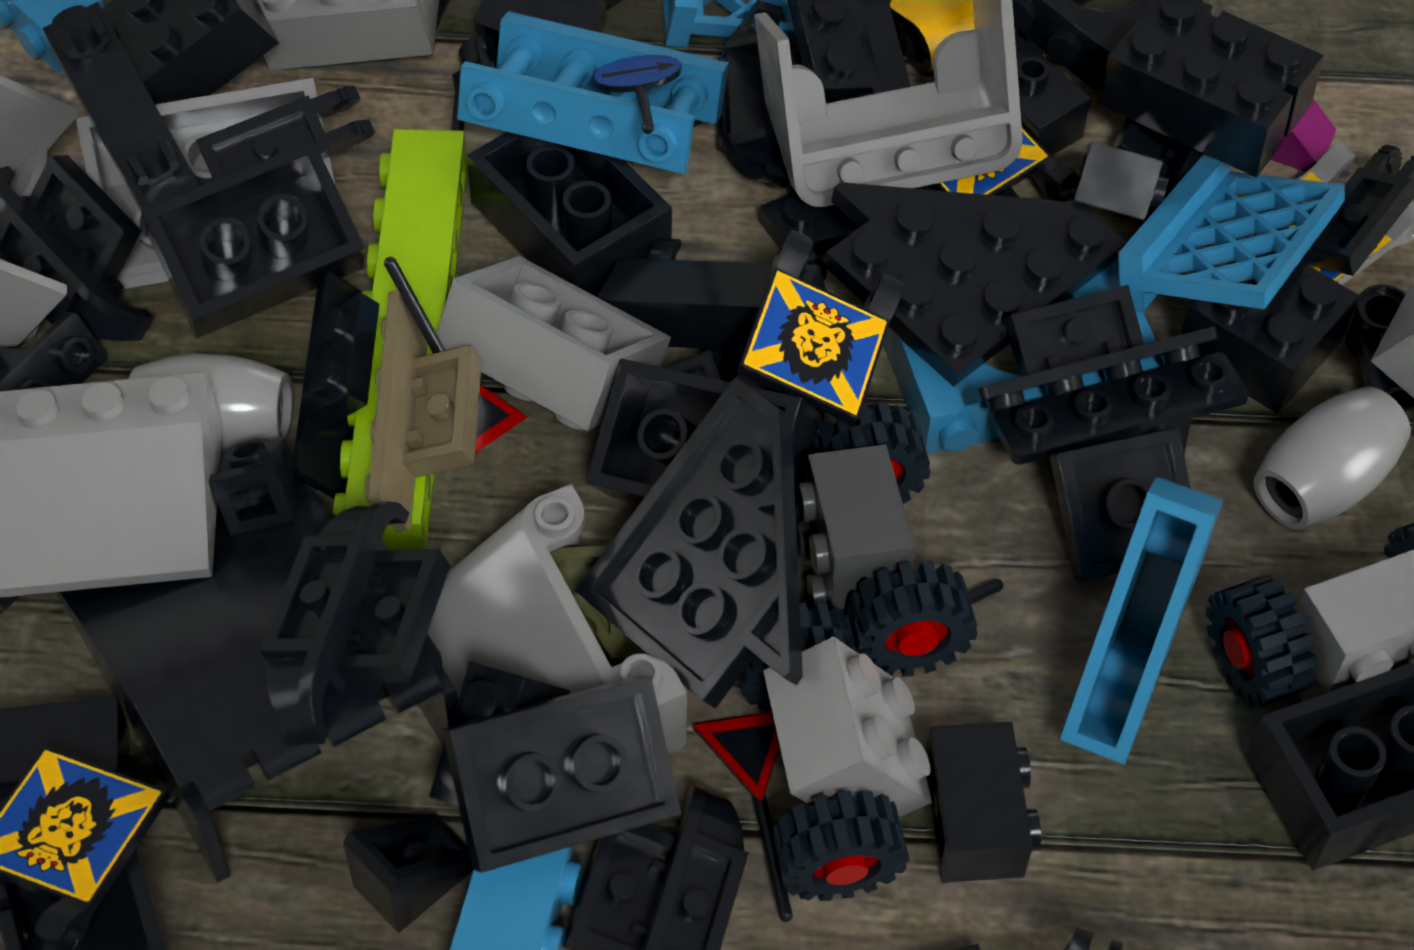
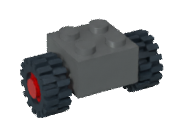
[796,402,978,677]

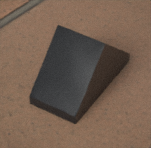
[343,814,473,933]

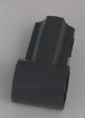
[1345,284,1414,412]

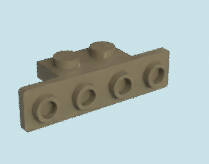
[365,290,482,532]

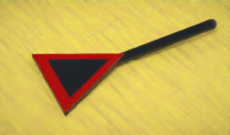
[384,257,528,453]
[692,712,793,922]

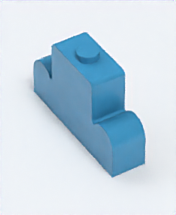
[1060,476,1223,765]

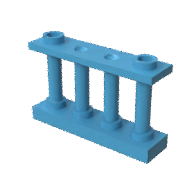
[457,11,729,174]

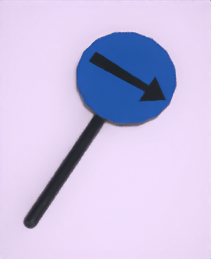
[593,55,682,134]

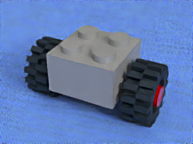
[1206,522,1414,707]
[739,602,932,901]

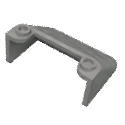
[427,484,687,754]

